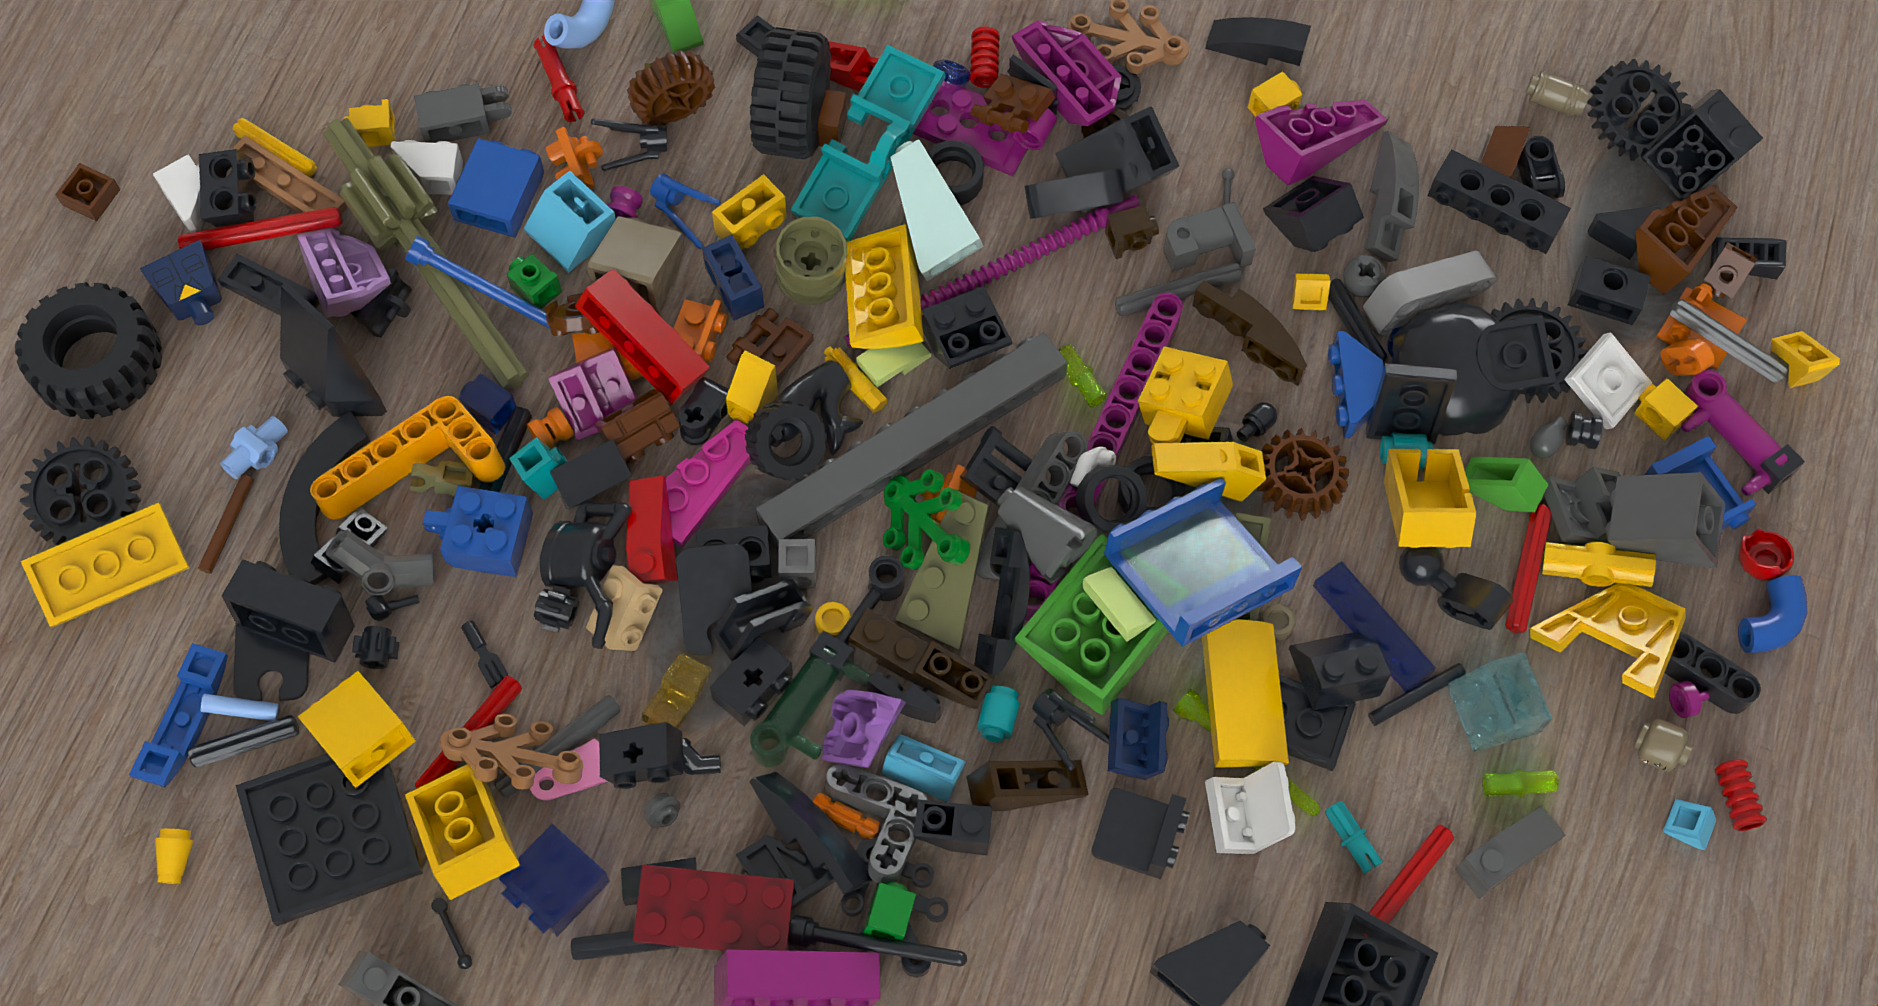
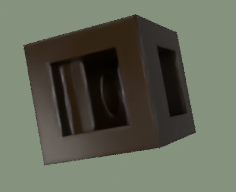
[1105,205,1159,259]

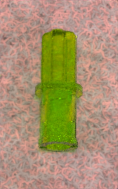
[1058,344,1108,408]
[1482,768,1559,798]

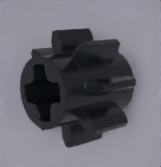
[352,626,399,669]

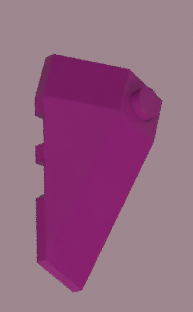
[1255,100,1388,185]

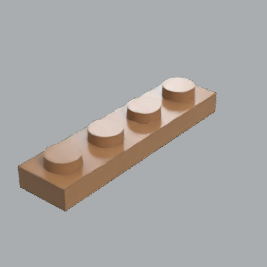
[231,135,348,214]

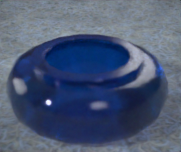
[932,59,971,85]

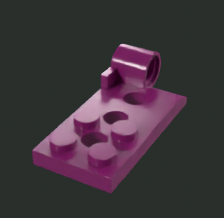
[913,79,1057,177]

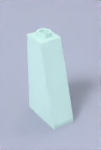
[891,139,984,281]

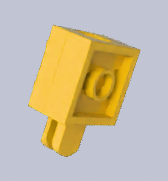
[1138,346,1233,445]

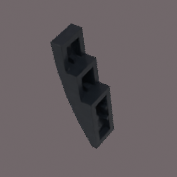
[749,772,873,894]

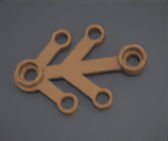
[1067,0,1189,74]
[440,714,583,790]

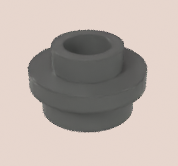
[644,793,681,828]

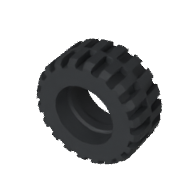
[750,27,831,160]
[15,282,162,419]

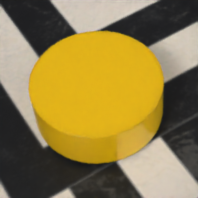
[815,602,851,638]

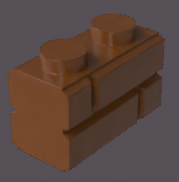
[594,389,680,463]

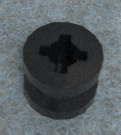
[1566,411,1603,450]

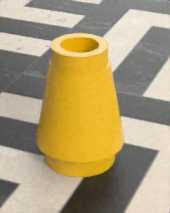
[155,828,194,884]

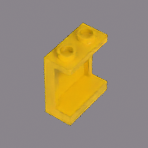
[298,671,416,788]

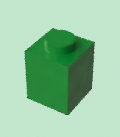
[862,882,916,941]

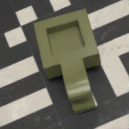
[410,460,474,496]

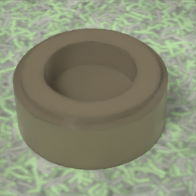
[1259,604,1296,642]

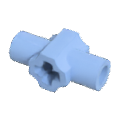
[220,416,288,479]

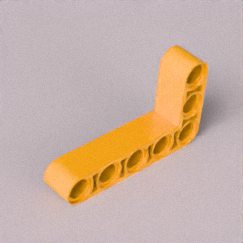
[310,396,505,520]

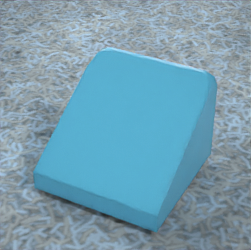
[1663,799,1716,850]

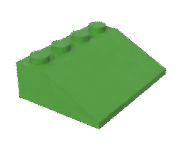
[1015,533,1189,715]

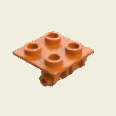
[1656,284,1747,370]

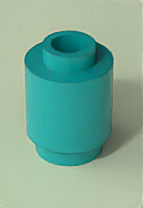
[1380,433,1433,469]
[976,686,1020,743]

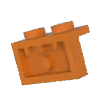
[674,299,727,363]

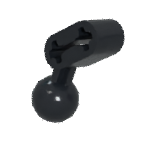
[1399,547,1513,630]

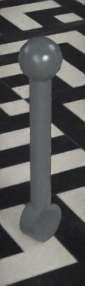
[1222,168,1235,205]

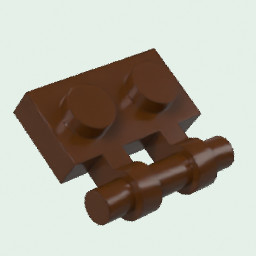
[971,73,1055,133]
[726,308,814,383]

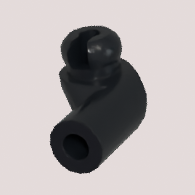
[683,738,721,775]

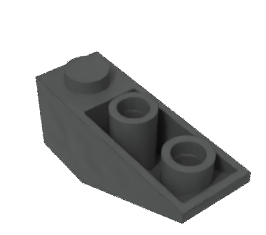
[338,951,458,1006]

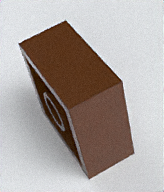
[817,90,847,147]
[55,163,120,221]

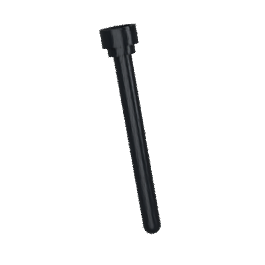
[789,915,968,967]

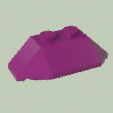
[1012,20,1122,126]

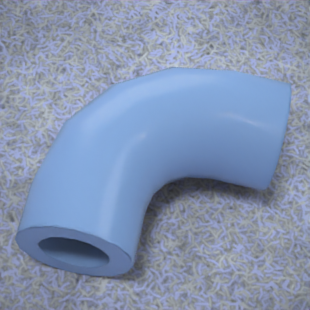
[544,0,616,49]

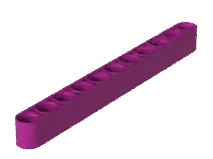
[1025,292,1183,621]

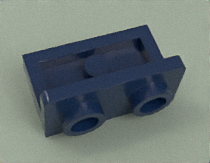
[1108,698,1169,780]

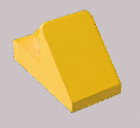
[1771,331,1840,388]

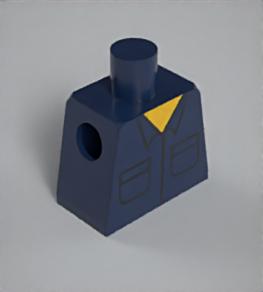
[140,240,222,325]

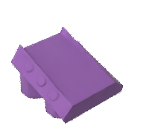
[821,689,906,768]

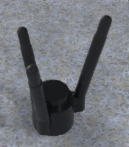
[591,118,667,171]
[1032,688,1109,771]

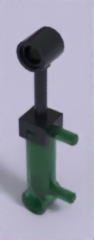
[750,556,904,767]

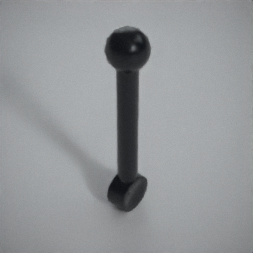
[431,898,472,969]

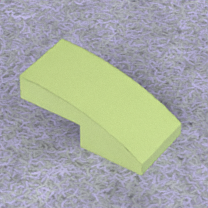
[856,342,931,388]

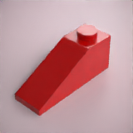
[626,476,678,585]

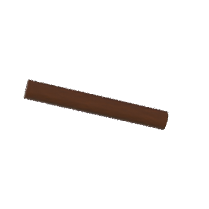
[198,474,255,574]

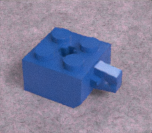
[423,486,533,578]

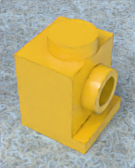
[344,99,396,147]

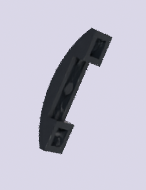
[974,527,1030,675]

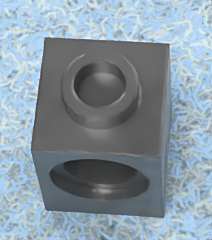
[778,539,816,588]

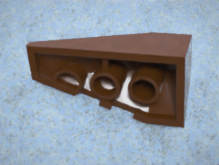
[1636,185,1738,295]

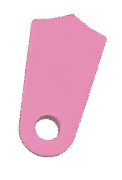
[530,739,608,801]

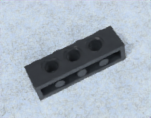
[1427,149,1571,254]

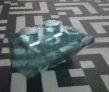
[1447,652,1552,752]

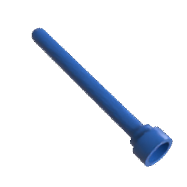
[405,236,550,329]

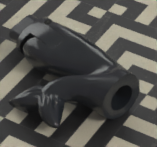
[745,360,863,455]

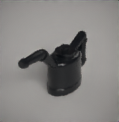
[540,501,632,649]

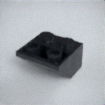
[922,286,1012,369]

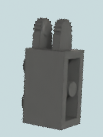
[414,83,512,143]

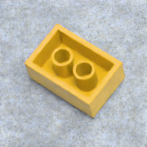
[405,764,520,900]

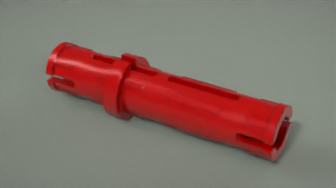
[533,35,585,123]

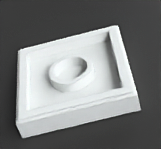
[1564,332,1652,429]

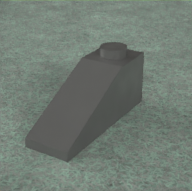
[1455,806,1566,899]

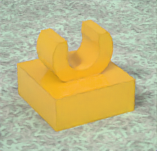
[1291,273,1330,310]

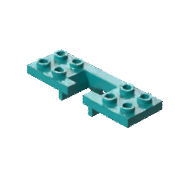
[790,45,946,242]

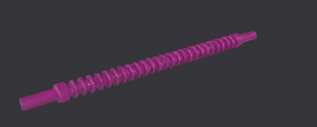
[844,195,1140,348]

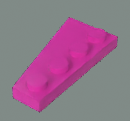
[666,419,751,548]

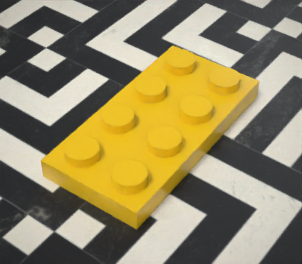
[20,503,190,628]

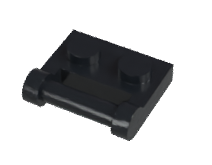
[959,426,1033,508]

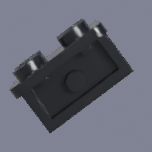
[1091,788,1190,879]

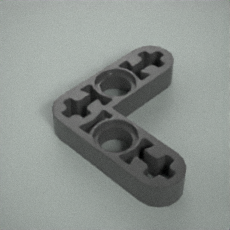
[824,764,927,884]

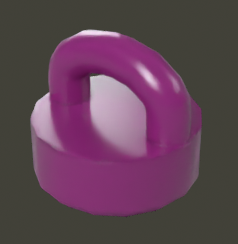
[1669,680,1710,719]

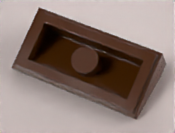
[1481,126,1530,178]

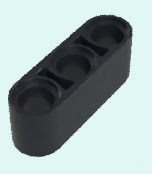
[1024,169,1124,219]
[1664,632,1761,714]

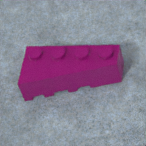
[714,949,880,1006]

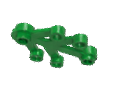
[883,469,970,570]

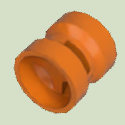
[526,406,575,449]

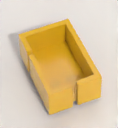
[1384,449,1476,548]

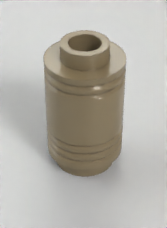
[1526,71,1590,116]

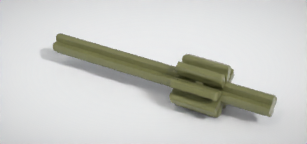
[323,118,529,392]

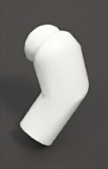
[1070,447,1116,487]

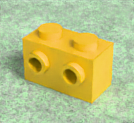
[712,174,787,250]

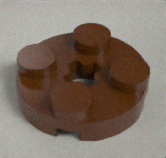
[545,293,600,336]

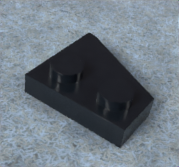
[736,834,836,910]

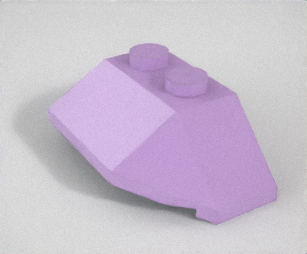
[297,228,391,318]

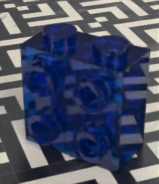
[498,824,610,937]

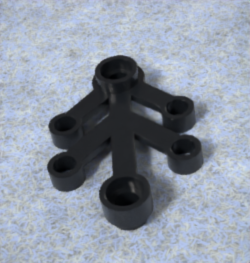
[841,838,948,978]

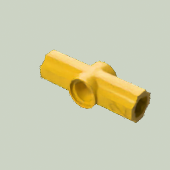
[1542,542,1656,587]

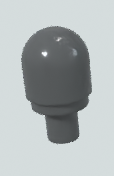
[1530,416,1567,458]

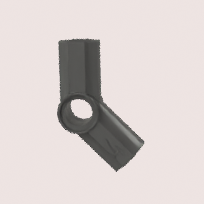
[326,529,434,595]

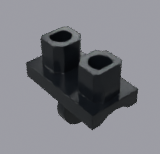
[351,268,412,338]

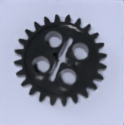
[1587,59,1691,162]
[1491,298,1588,403]
[20,437,142,546]

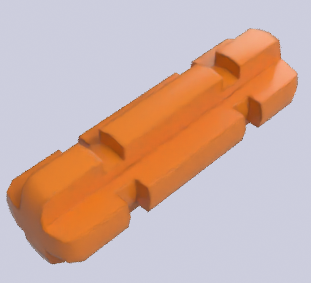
[813,793,881,839]

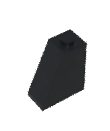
[1150,920,1270,1006]

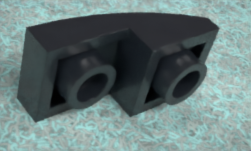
[311,507,388,584]
[867,670,941,723]

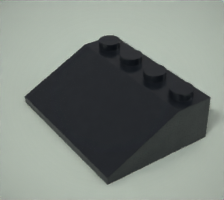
[1285,902,1438,1006]

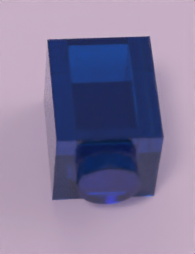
[458,373,516,435]

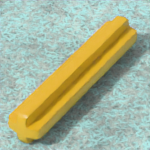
[232,118,317,178]

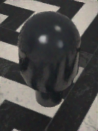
[1236,402,1277,442]

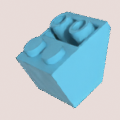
[524,171,616,273]

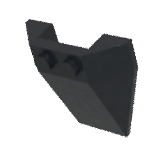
[280,282,387,417]

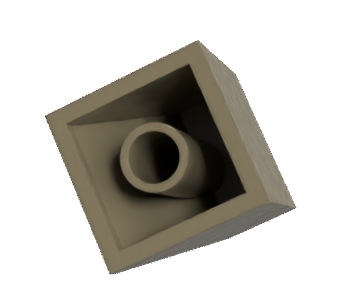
[587,216,685,315]

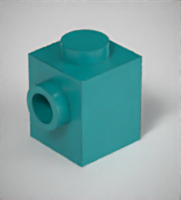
[509,437,568,500]

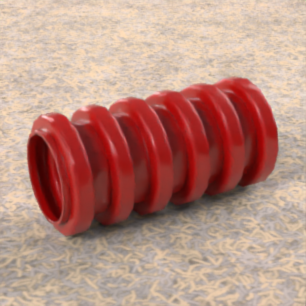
[970,26,1000,88]
[1714,759,1767,831]

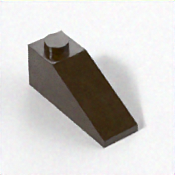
[966,760,1089,811]

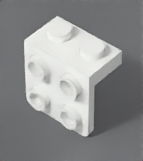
[1205,762,1295,854]

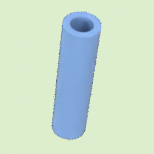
[201,694,279,721]

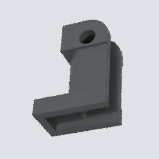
[1163,202,1256,272]

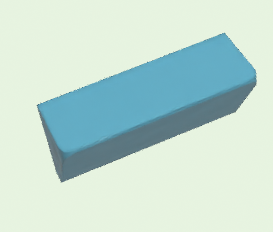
[882,734,966,802]

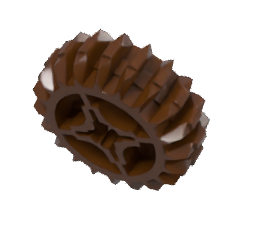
[627,50,715,126]
[1257,427,1349,521]

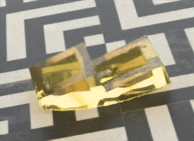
[642,652,711,729]

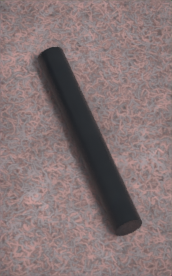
[1368,663,1466,726]

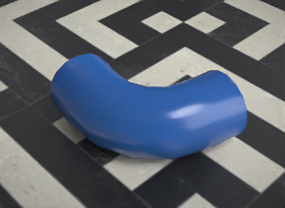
[1738,575,1808,654]

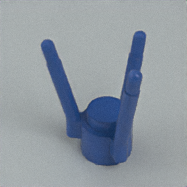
[650,173,721,249]

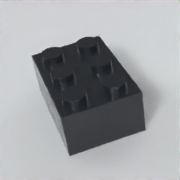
[221,559,355,663]

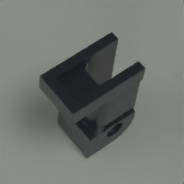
[712,578,813,661]

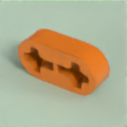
[1660,339,1714,376]

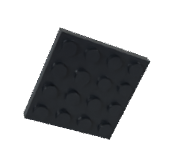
[235,753,423,926]

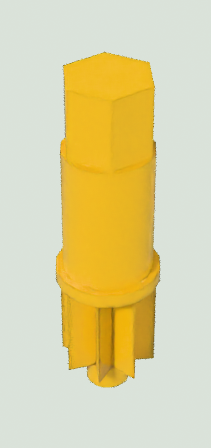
[824,346,888,414]

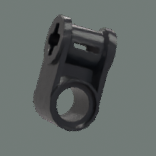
[1517,136,1565,198]
[679,377,729,445]

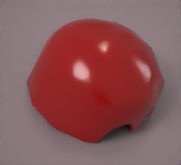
[1738,528,1794,581]

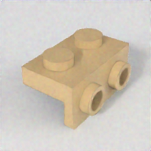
[586,565,663,651]

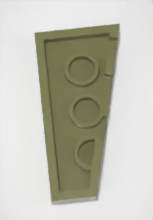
[895,492,990,651]

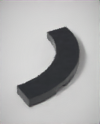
[279,411,370,585]

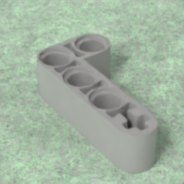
[1363,251,1497,337]

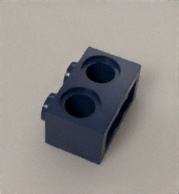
[702,235,764,321]

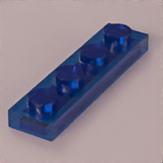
[1313,561,1436,692]

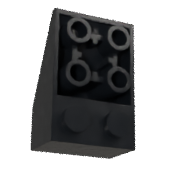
[1642,89,1763,201]
[1055,106,1180,213]

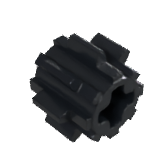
[534,585,579,633]

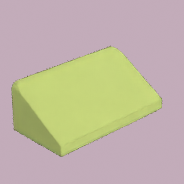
[1083,567,1156,642]

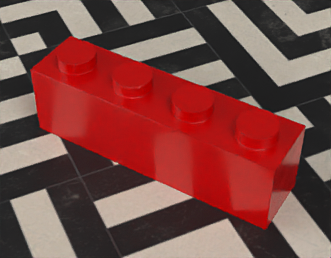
[575,269,710,405]

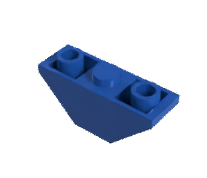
[1328,331,1384,438]

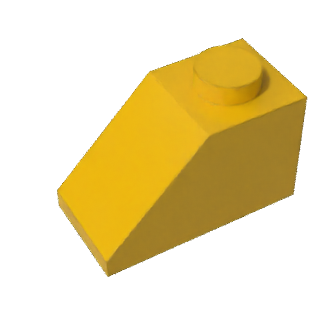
[726,350,778,425]

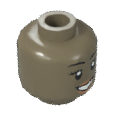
[1634,718,1693,772]

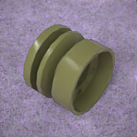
[775,217,847,305]

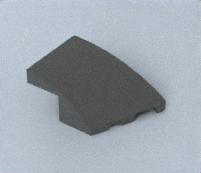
[1544,466,1621,545]

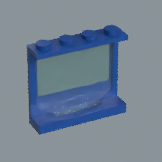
[1104,478,1302,647]

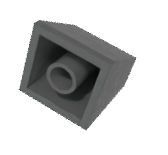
[1606,472,1725,568]

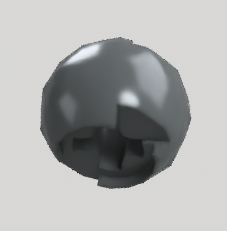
[1343,255,1386,297]

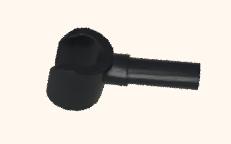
[365,595,419,621]

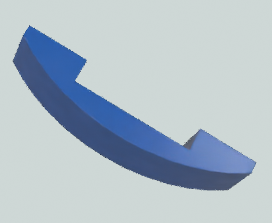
[129,643,228,788]

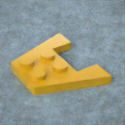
[1530,583,1686,699]

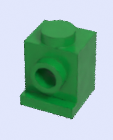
[507,254,562,309]

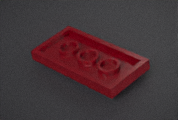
[633,865,794,951]

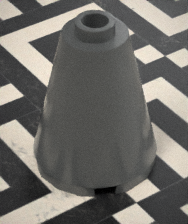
[997,487,1097,584]

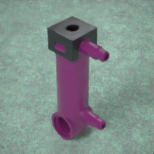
[1681,370,1805,496]

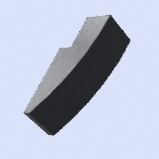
[1205,17,1311,66]

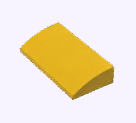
[845,224,924,349]
[1202,619,1289,768]

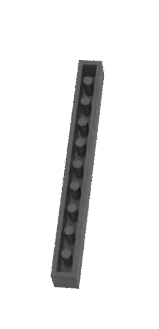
[756,332,1067,552]

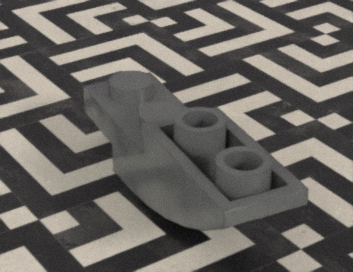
[1365,131,1419,262]

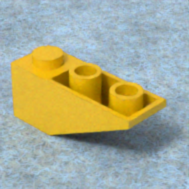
[1151,442,1266,502]

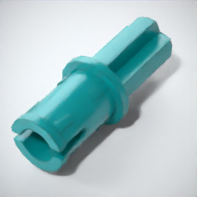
[1325,801,1384,874]

